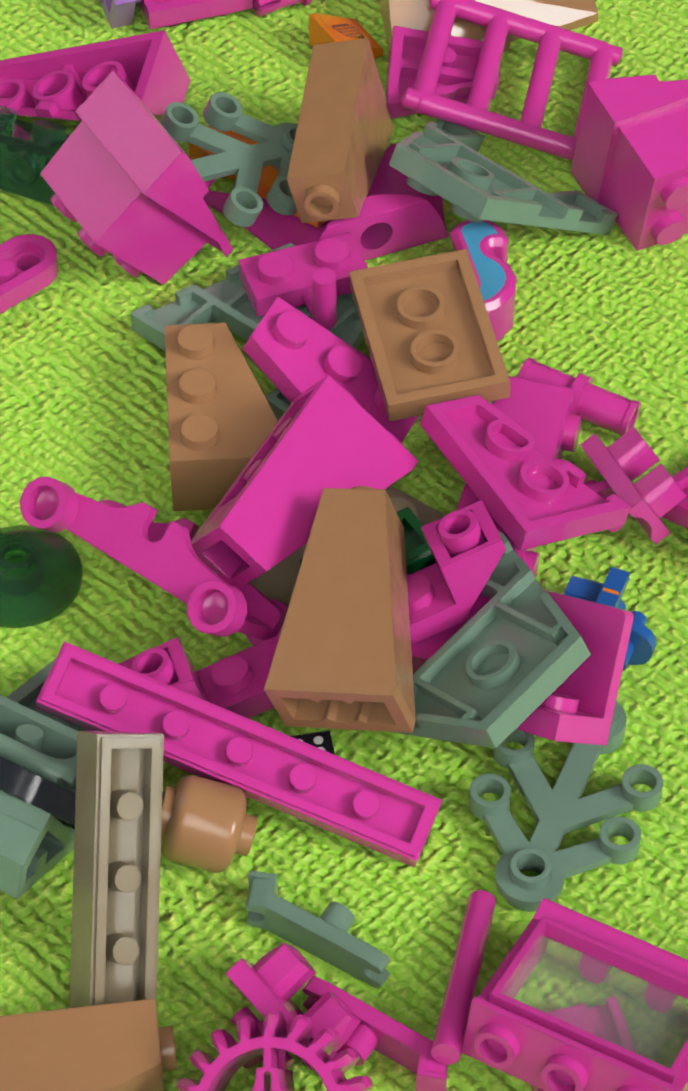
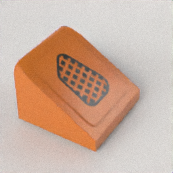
[309,13,383,59]

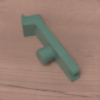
[245,870,390,988]

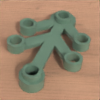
[159,92,297,227]
[469,700,663,912]

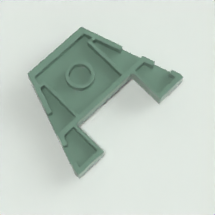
[389,119,618,235]
[131,243,365,420]
[386,531,591,748]

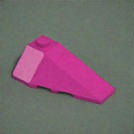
[0,30,191,121]

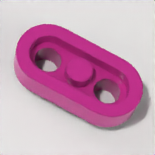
[0,234,58,314]

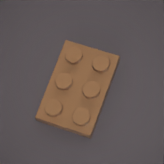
[349,249,511,422]

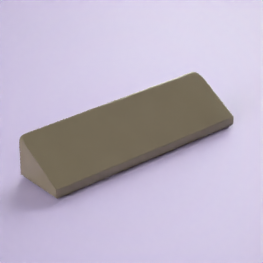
[69,731,164,1008]

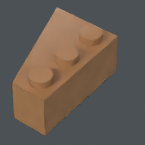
[165,323,278,511]

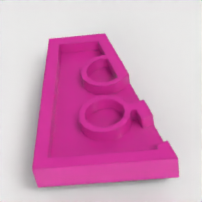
[242,297,418,443]
[420,395,631,551]

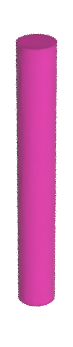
[431,890,496,1065]

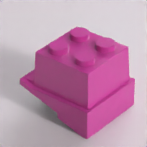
[40,70,234,285]
[571,75,688,251]

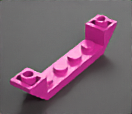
[119,500,506,719]

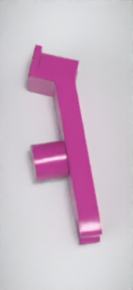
[302,976,448,1091]

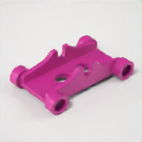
[20,477,289,645]

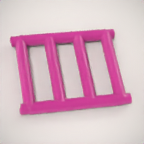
[401,0,623,161]

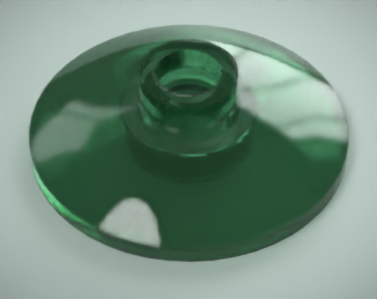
[0,525,83,628]

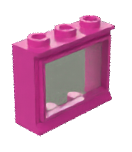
[461,898,688,1091]

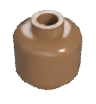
[161,775,257,873]

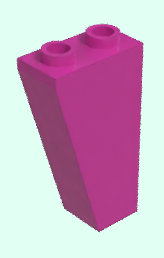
[191,374,418,589]

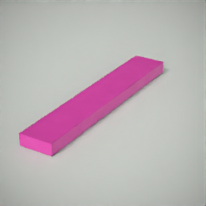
[36,642,443,867]

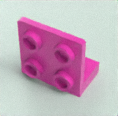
[517,589,634,746]

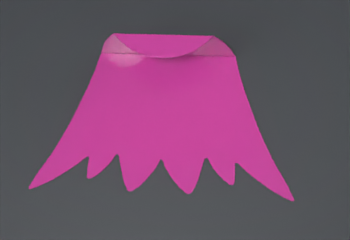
[203,143,448,260]

